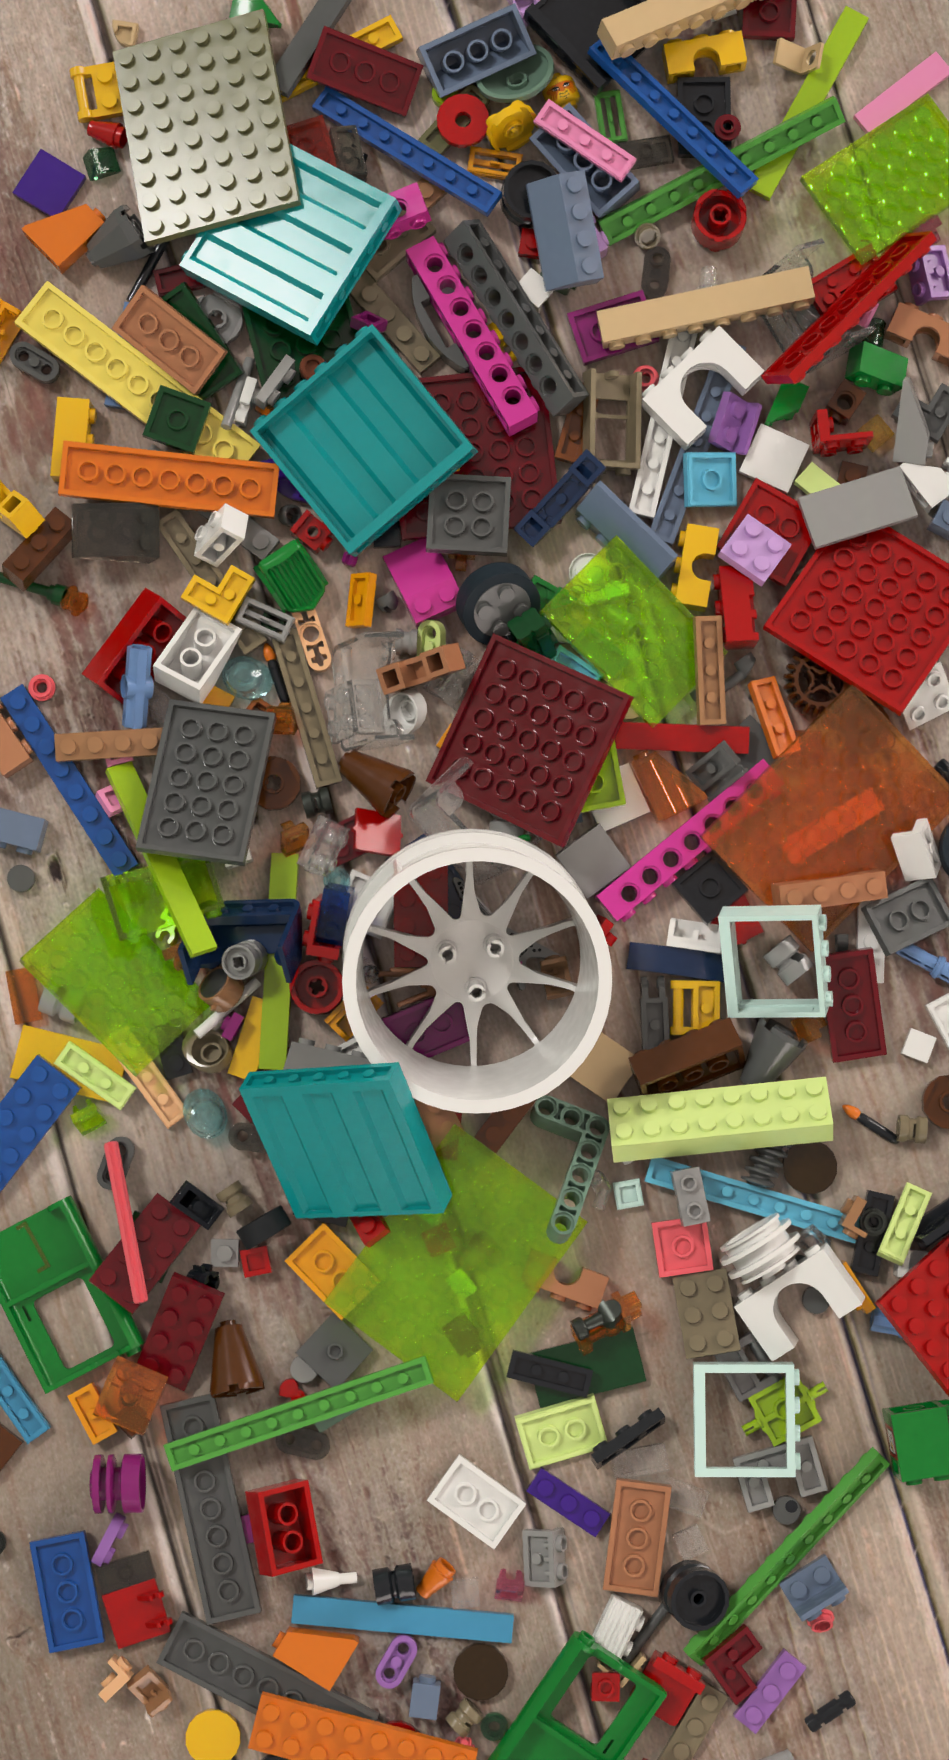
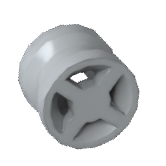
[395,628,418,656]

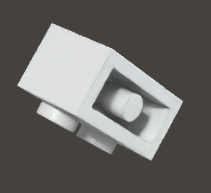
[194,503,249,567]

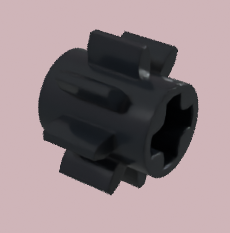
[186,1263,220,1289]

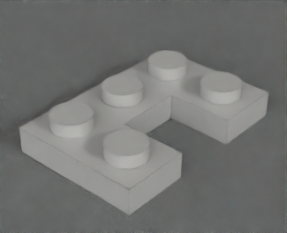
[732,1435,828,1513]

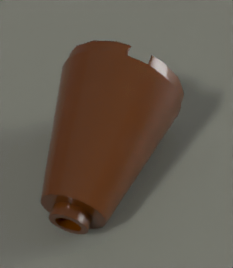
[339,750,416,819]
[210,1320,265,1398]

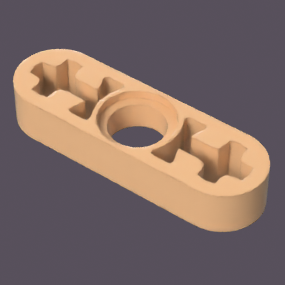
[291,609,332,673]

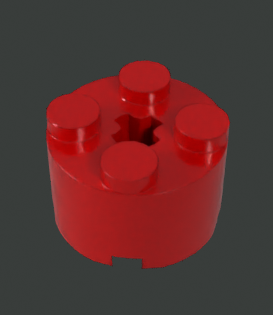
[691,189,747,252]
[289,959,343,1015]

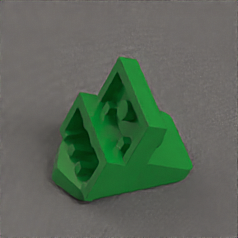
[253,539,329,613]

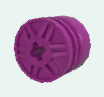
[89,1453,146,1514]

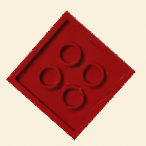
[716,478,812,588]

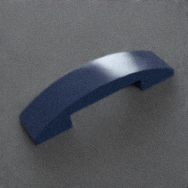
[514,449,607,547]
[626,942,724,983]

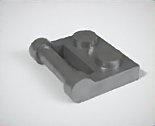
[714,1331,782,1402]

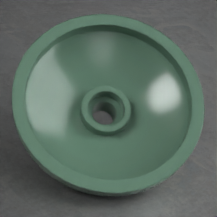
[476,44,555,104]

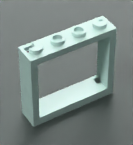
[718,905,833,1018]
[693,1362,801,1477]

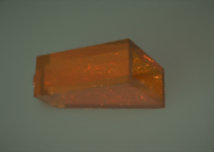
[630,750,708,824]

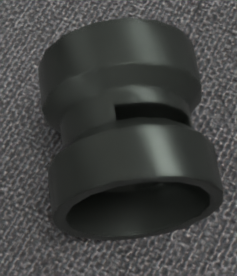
[301,787,333,819]

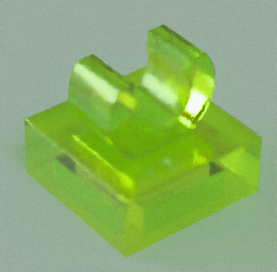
[70,1098,107,1136]

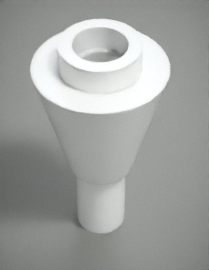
[305,1567,357,1595]

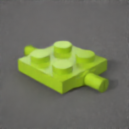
[741,1376,828,1447]

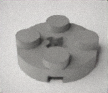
[197,292,243,346]

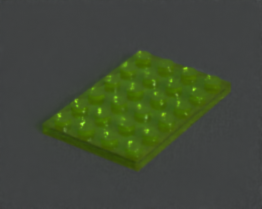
[800,94,949,265]
[539,535,728,728]
[19,888,210,1077]

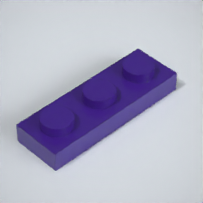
[526,1467,610,1537]

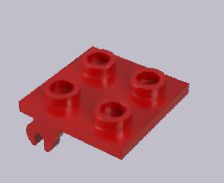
[102,1577,173,1649]

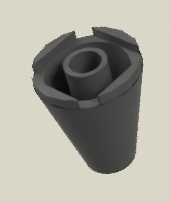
[740,1018,808,1085]

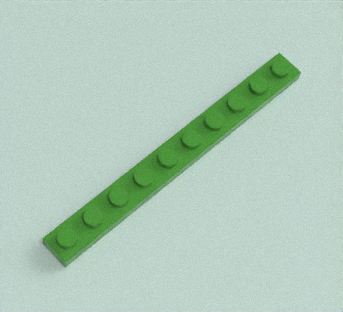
[597,96,846,246]
[163,1355,435,1472]
[683,1447,890,1667]

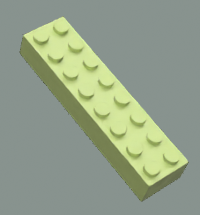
[607,1077,833,1163]

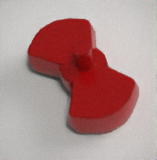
[279,1378,306,1400]

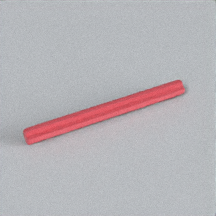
[104,1141,148,1304]

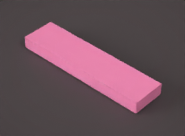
[853,52,949,138]
[533,99,637,183]

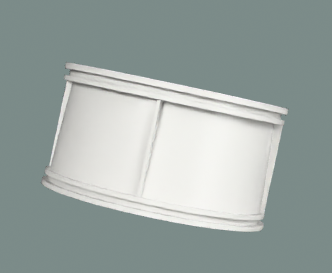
[342,828,612,1114]

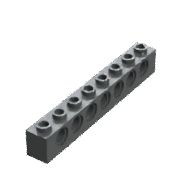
[444,219,589,417]

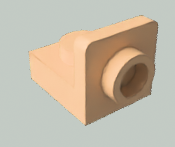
[98,1654,134,1703]

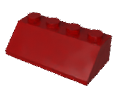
[82,588,186,705]

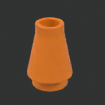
[416,1557,456,1599]

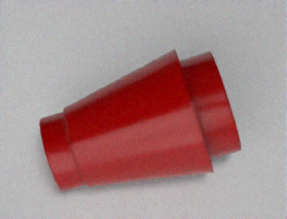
[87,120,127,149]

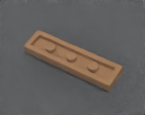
[693,615,726,726]
[54,727,163,762]

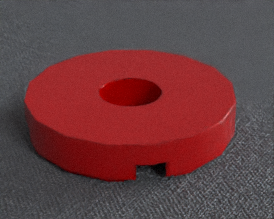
[437,94,489,148]

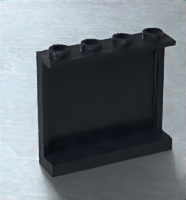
[523,0,647,97]

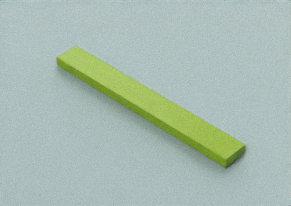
[749,6,869,201]
[105,761,217,958]
[259,853,299,1070]

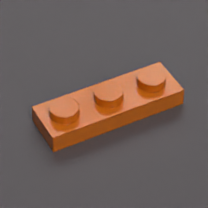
[747,676,801,759]

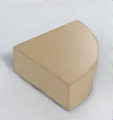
[112,19,140,48]

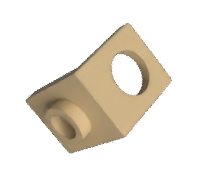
[773,38,824,76]
[596,1651,647,1688]

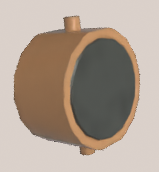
[198,966,244,1012]

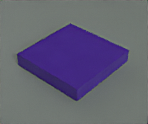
[12,149,87,217]

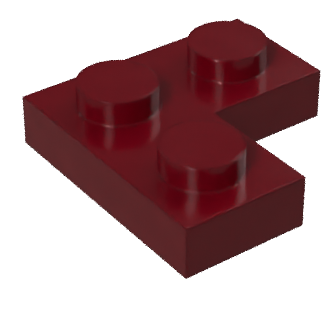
[701,1624,763,1705]

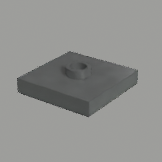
[296,1312,373,1387]

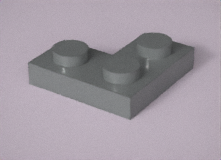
[891,383,949,444]

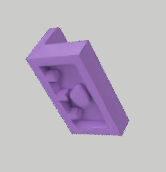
[908,245,949,306]
[708,392,762,455]

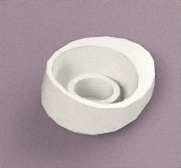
[382,689,427,737]

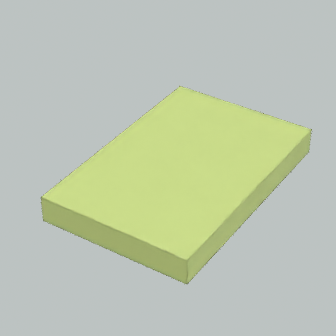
[514,1393,608,1470]

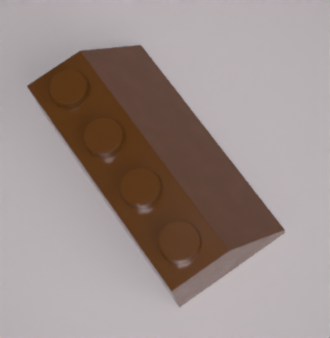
[628,1017,745,1095]

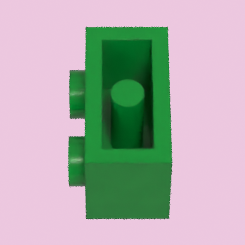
[845,341,908,396]

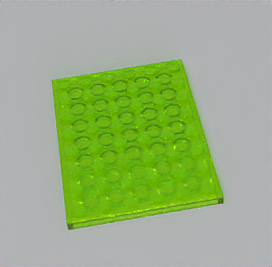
[324,1124,588,1402]

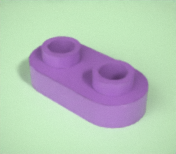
[91,1512,129,1567]
[375,1634,417,1689]

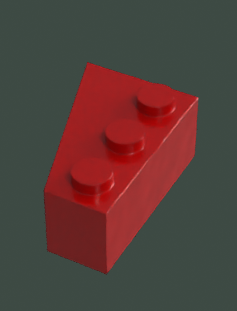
[712,566,759,650]

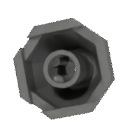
[86,205,155,268]

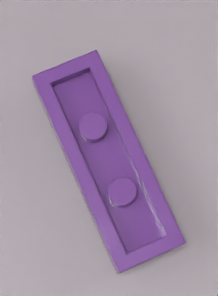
[733,1648,807,1734]

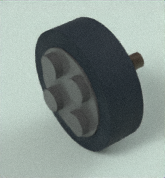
[456,562,541,645]

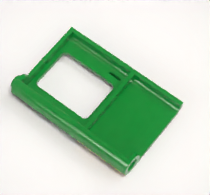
[0,1195,145,1394]
[488,1630,667,1760]

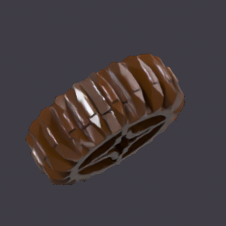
[783,653,855,718]

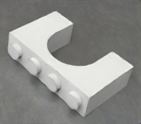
[641,326,764,451]
[734,1243,865,1362]

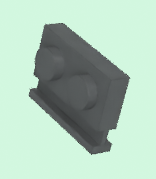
[685,740,749,802]

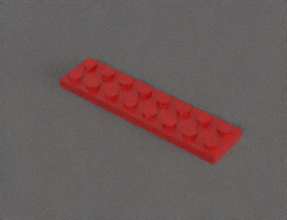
[761,231,937,384]

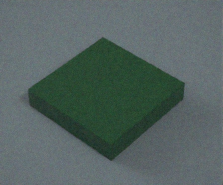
[142,385,212,455]

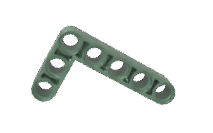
[530,1095,610,1244]

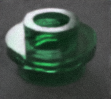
[481,1712,508,1741]

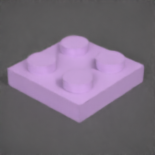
[718,514,792,587]

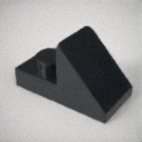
[170,1180,225,1230]

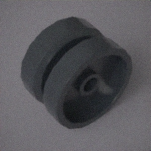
[499,160,556,228]
[660,1560,729,1631]

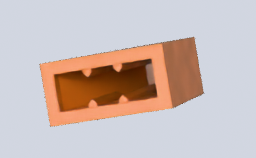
[22,204,106,274]
[272,1626,360,1691]

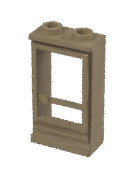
[582,368,642,476]

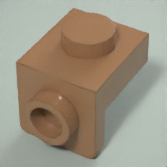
[540,955,574,1000]
[838,1195,868,1240]
[126,1665,173,1717]

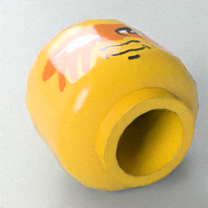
[542,73,580,109]

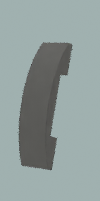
[412,274,469,373]

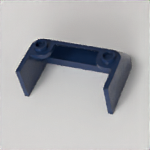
[178,899,302,985]

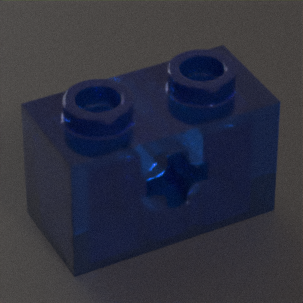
[315,882,355,946]

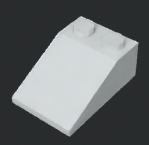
[153,607,242,703]

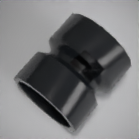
[372,1563,416,1606]

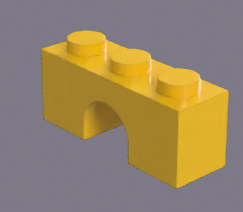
[661,29,747,84]
[0,480,45,539]
[669,523,719,612]

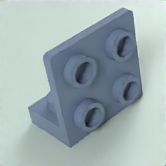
[779,1554,849,1622]

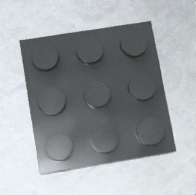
[426,474,511,557]

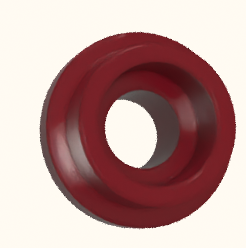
[714,114,741,141]

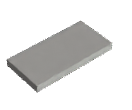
[797,466,918,550]

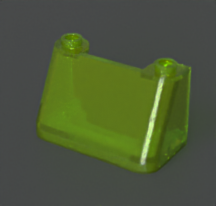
[100,857,226,945]

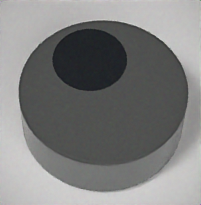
[772,1495,801,1525]

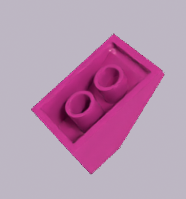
[382,538,459,629]

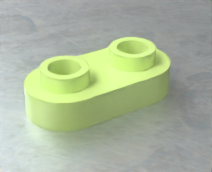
[417,620,446,656]

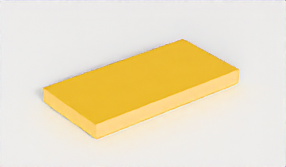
[10,1025,125,1102]

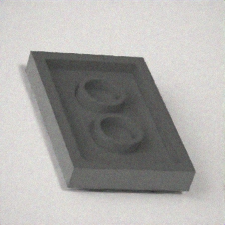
[861,878,949,957]

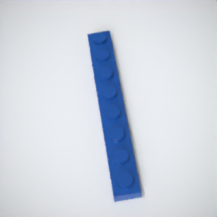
[587,39,759,199]
[312,87,502,217]
[0,684,140,879]

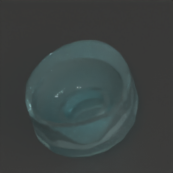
[222,656,273,700]
[183,1088,228,1139]

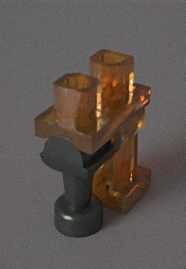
[570,1291,642,1356]

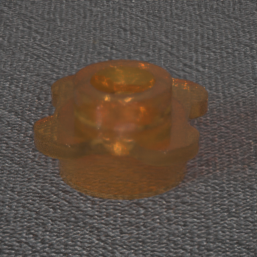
[60,585,89,617]

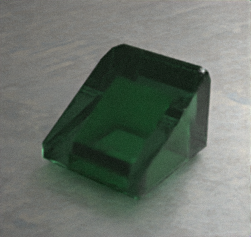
[83,147,121,181]

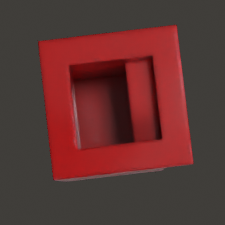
[290,510,333,555]

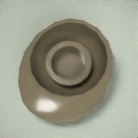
[182,1029,233,1073]

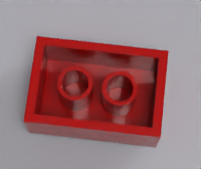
[245,1479,323,1577]

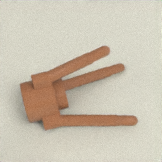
[377,967,436,1007]

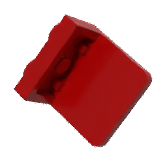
[302,893,343,963]
[629,1649,706,1726]

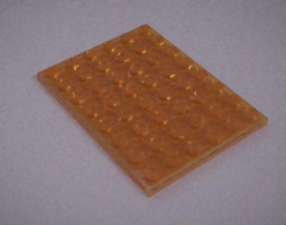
[699,685,949,952]

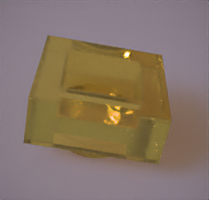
[856,414,895,453]

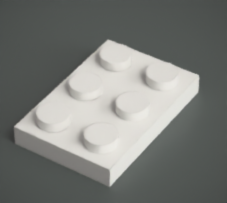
[427,1454,526,1549]

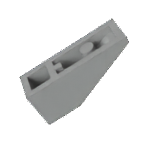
[893,377,934,465]

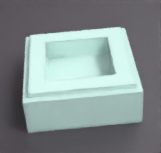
[612,1178,644,1210]

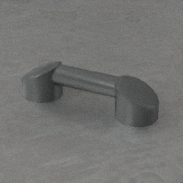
[689,652,756,701]

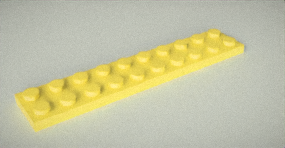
[14,281,261,461]

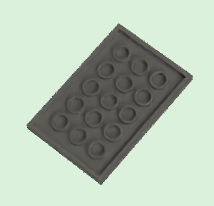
[135,699,277,866]

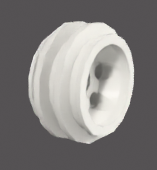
[720,1213,801,1285]

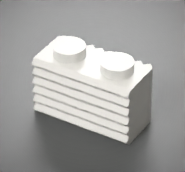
[592,1593,645,1658]

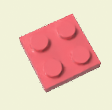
[651,1218,714,1278]

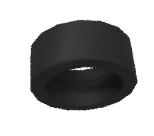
[236,1205,292,1250]

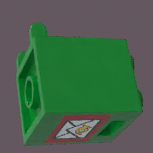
[882,1399,949,1486]

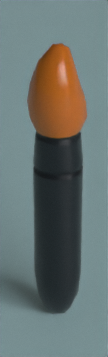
[263,643,289,706]
[842,1105,899,1144]

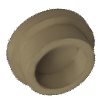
[634,223,661,250]

